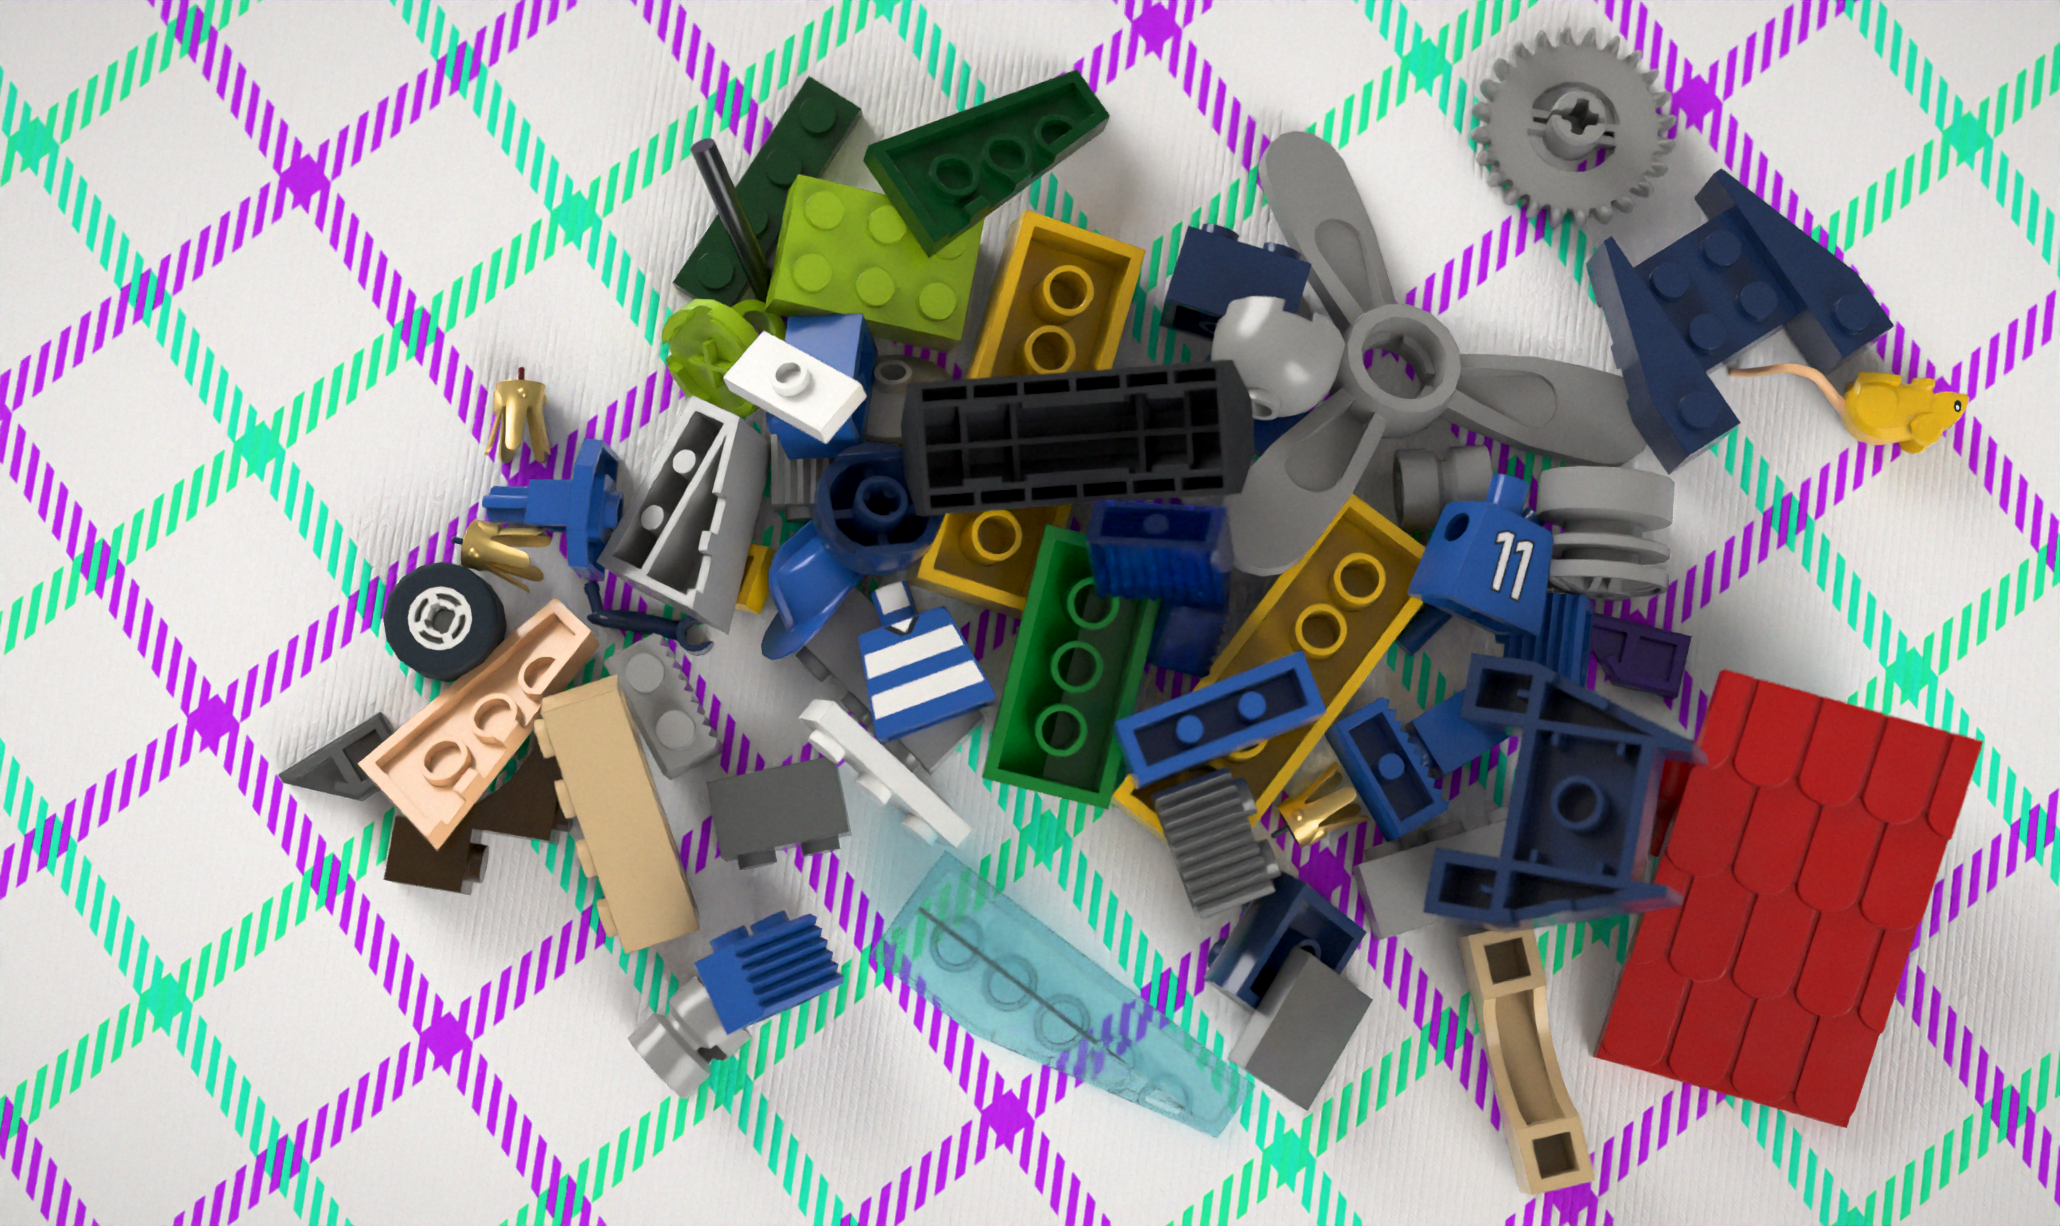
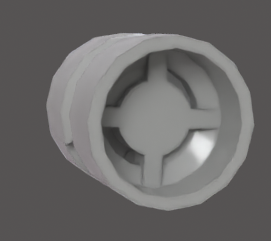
[1393,445,1493,532]
[627,975,752,1099]

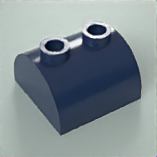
[1203,870,1367,1014]

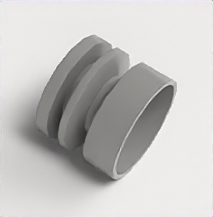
[1536,466,1675,601]

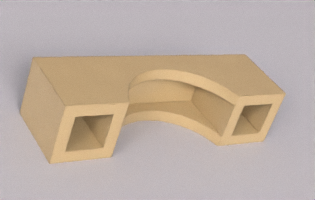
[1457,929,1596,1195]

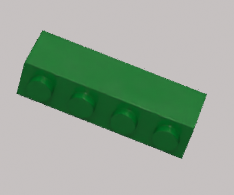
[981,524,1172,809]

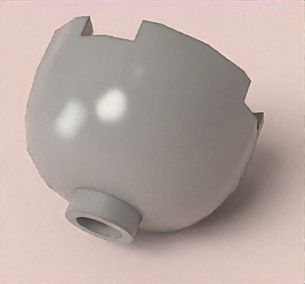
[1211,296,1345,420]

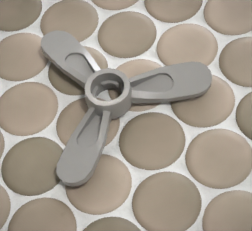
[1213,131,1647,577]

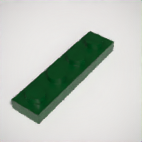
[673,76,862,307]

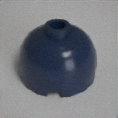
[813,442,945,576]

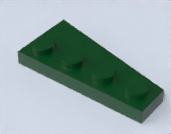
[863,69,1110,258]

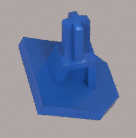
[482,438,624,581]

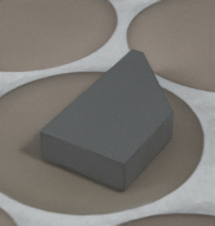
[278,712,395,801]

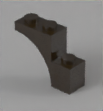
[384,740,574,896]

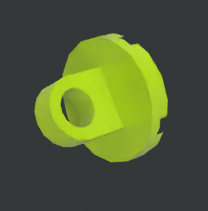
[662,299,786,419]

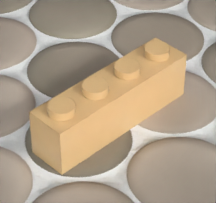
[533,674,700,954]

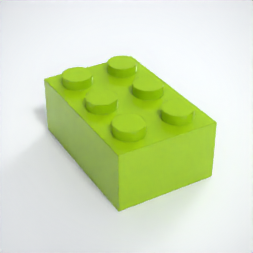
[764,174,985,353]

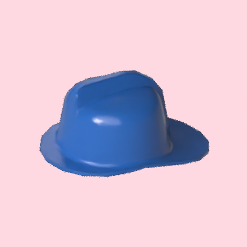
[761,520,866,660]

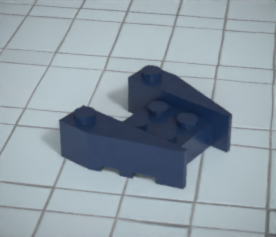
[1586,169,1894,475]
[1423,653,1708,933]

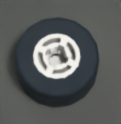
[383,562,507,682]

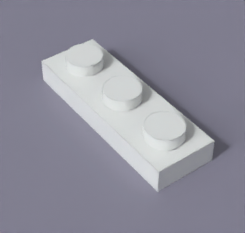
[798,699,973,849]

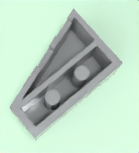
[597,395,771,635]

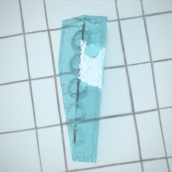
[869,849,1255,1138]

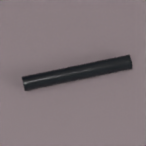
[690,138,772,303]

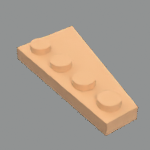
[358,597,600,850]

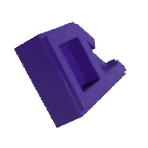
[1591,612,1692,700]

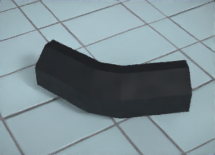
[901,360,1255,516]

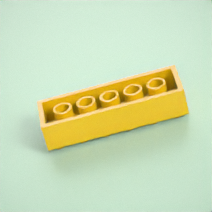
[905,210,1146,620]
[1110,493,1426,846]

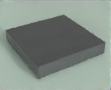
[1227,946,1373,1111]

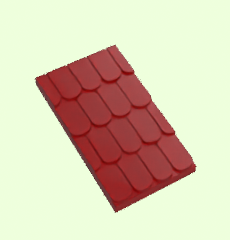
[1592,669,1984,1128]

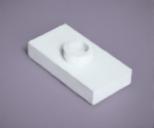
[723,331,867,444]

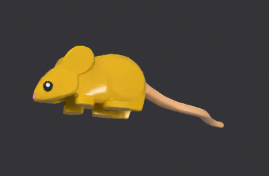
[1729,363,1969,454]

